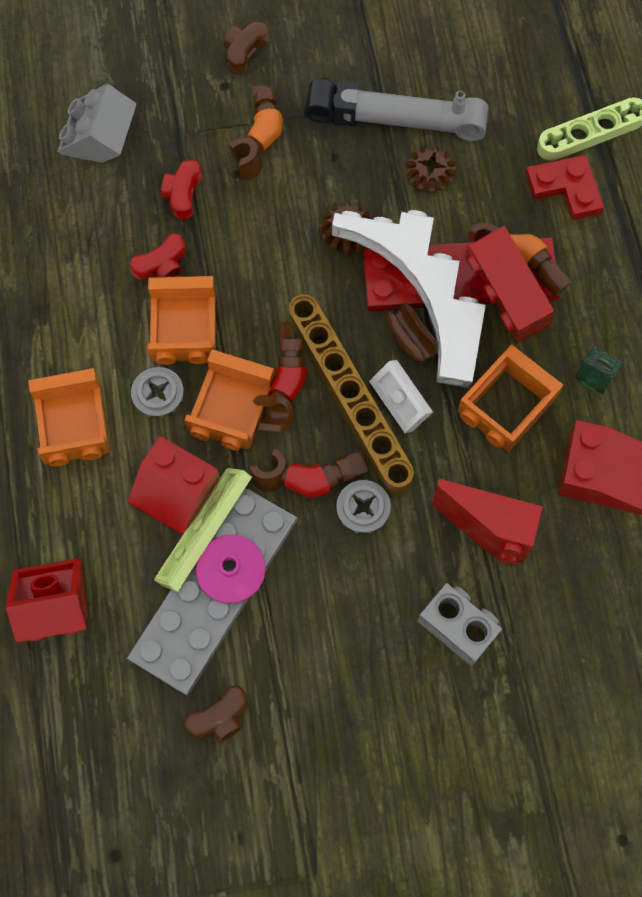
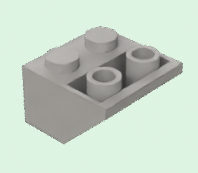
[57,83,137,163]

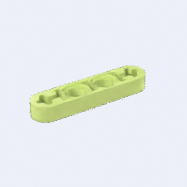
[537,97,642,161]

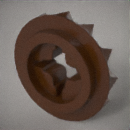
[406,145,456,192]

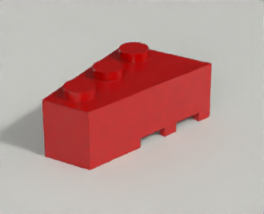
[467,226,554,344]

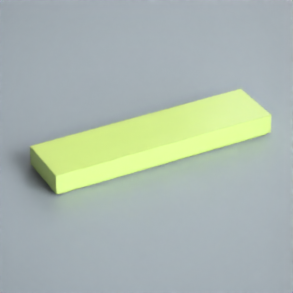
[154,468,252,592]

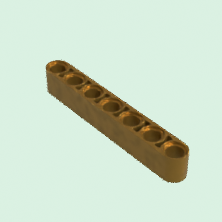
[289,294,414,497]

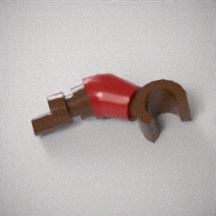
[253,322,307,433]
[249,448,368,498]

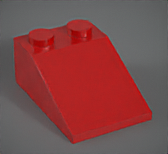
[557,420,642,515]
[432,479,543,565]

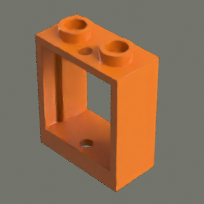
[457,344,564,453]

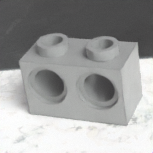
[418,583,502,667]

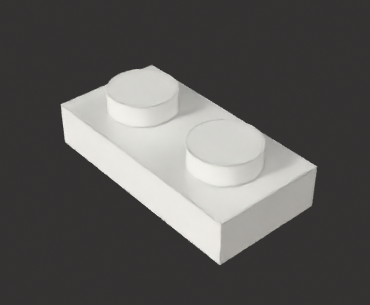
[369,360,433,433]

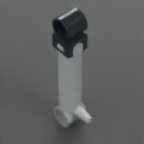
[304,79,489,141]

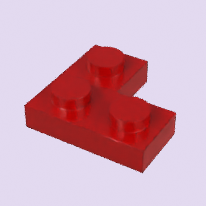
[525,155,604,220]

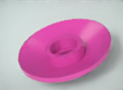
[196,535,266,604]

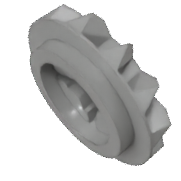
[131,367,184,418]
[337,480,391,534]

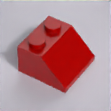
[127,436,220,535]
[5,558,88,643]

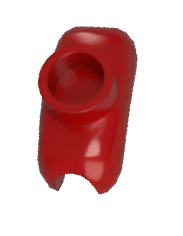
[161,160,202,220]
[130,233,186,281]

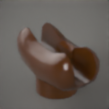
[223,21,269,74]
[386,303,438,362]
[184,686,248,743]

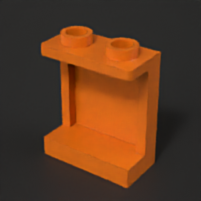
[147,276,216,365]
[184,349,275,451]
[28,368,111,466]

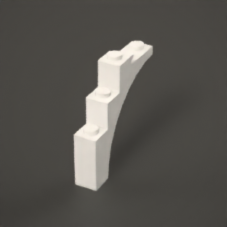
[332,210,486,388]

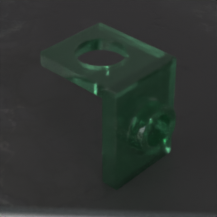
[575,347,623,395]

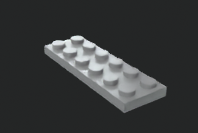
[127,488,297,696]

